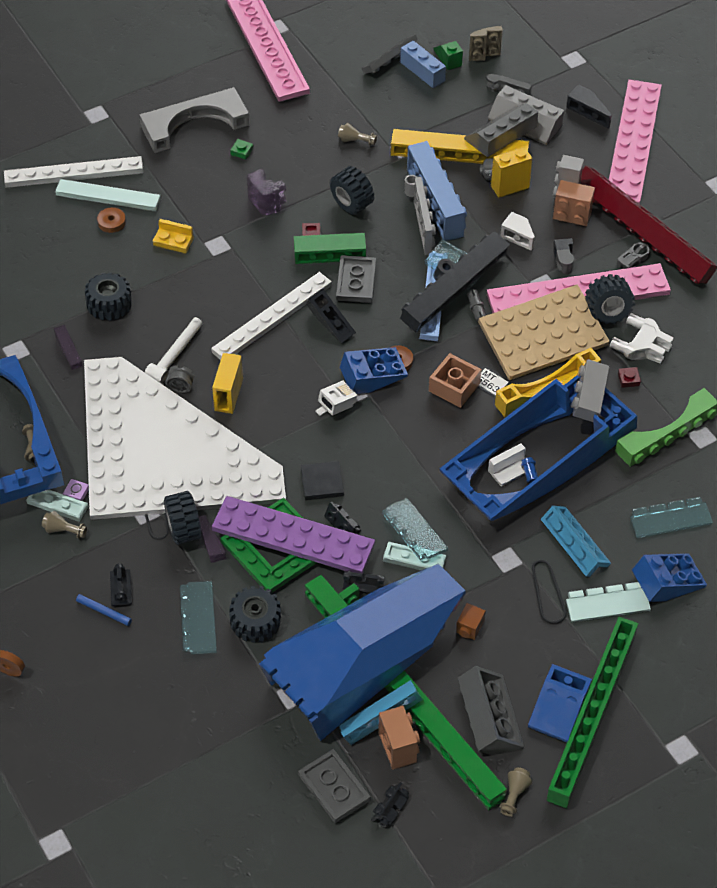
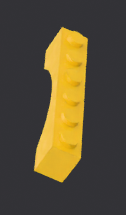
[495,348,601,417]

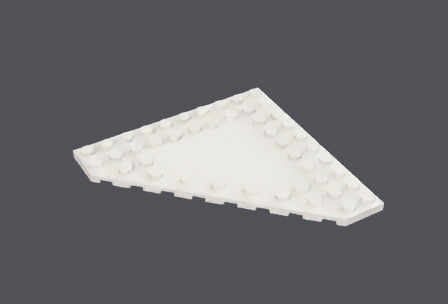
[84,357,286,520]

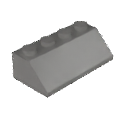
[488,85,564,145]

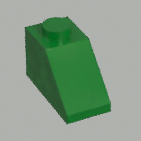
[434,41,463,70]

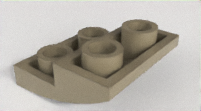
[469,26,503,61]

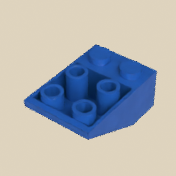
[340,347,408,394]
[632,554,707,602]
[528,664,592,742]

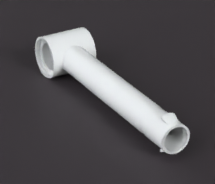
[145,317,203,385]

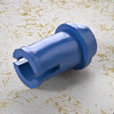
[521,457,538,483]

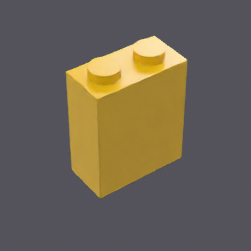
[491,147,532,198]
[212,353,243,414]

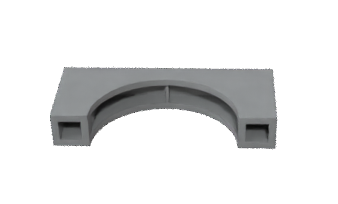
[140,87,249,153]

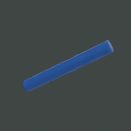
[76,594,132,626]

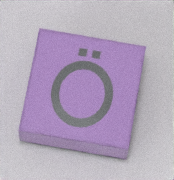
[63,479,89,501]

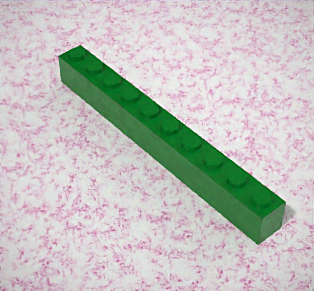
[546,617,638,808]

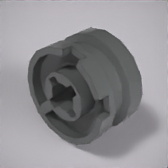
[165,365,194,393]

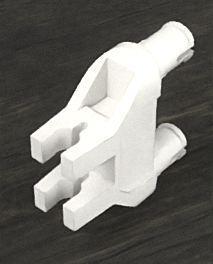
[610,313,673,364]

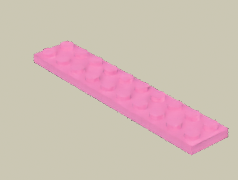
[226,0,310,102]
[609,80,661,204]
[487,264,671,313]

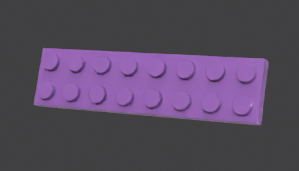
[212,496,375,574]

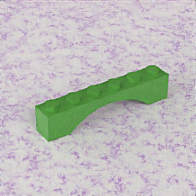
[615,388,717,467]

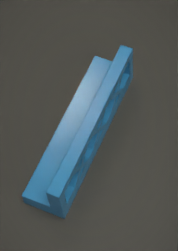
[541,505,611,576]
[339,680,423,745]

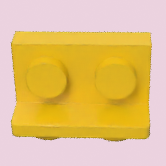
[153,219,194,253]

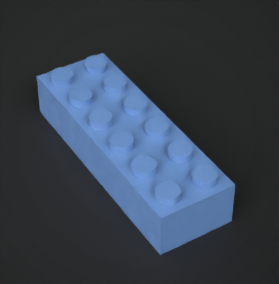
[407,141,467,242]

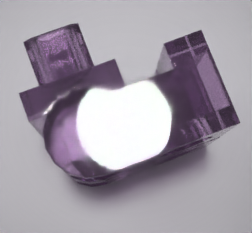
[247,168,286,215]

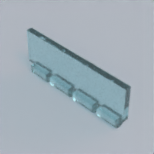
[630,497,713,538]
[382,498,448,560]
[180,581,216,654]

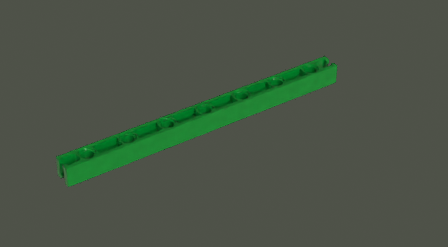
[305,575,507,810]

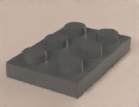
[336,255,376,303]
[298,749,371,823]

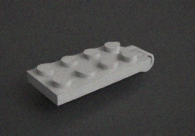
[404,175,435,255]

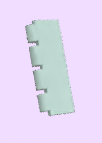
[566,582,651,622]

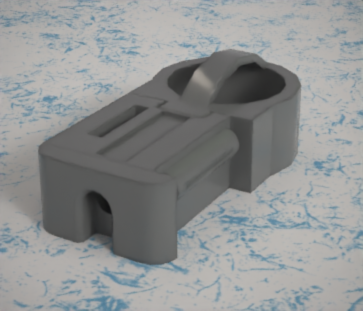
[617,243,650,269]

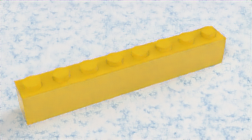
[391,129,529,164]

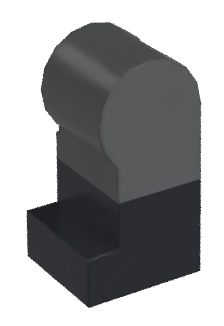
[553,238,574,274]

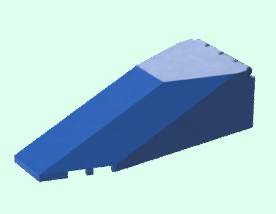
[259,564,466,741]

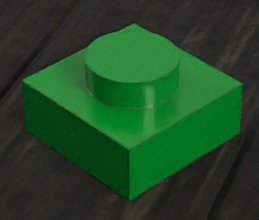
[230,139,253,160]
[339,583,359,605]

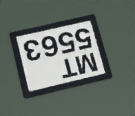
[478,366,511,397]

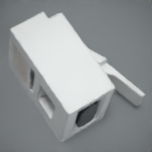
[315,381,357,416]

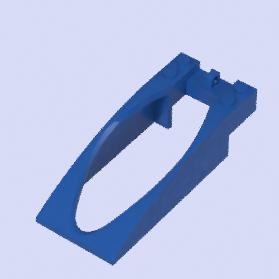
[0,355,64,504]
[440,375,637,521]

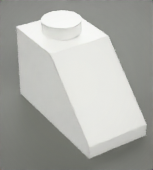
[501,212,534,251]

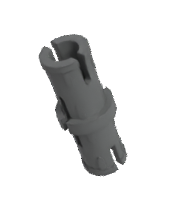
[467,290,486,324]

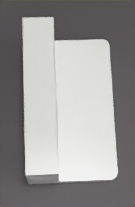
[488,443,525,486]

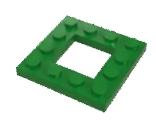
[220,497,318,593]

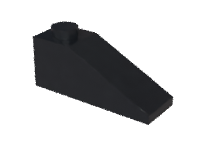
[566,84,612,129]
[306,289,356,343]

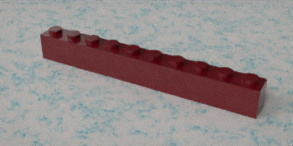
[581,165,717,284]

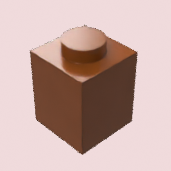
[456,603,486,640]

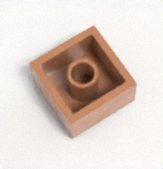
[553,180,595,226]
[429,353,482,408]
[379,706,420,770]

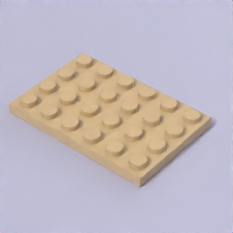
[478,284,610,380]

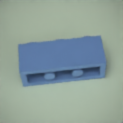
[400,41,446,88]

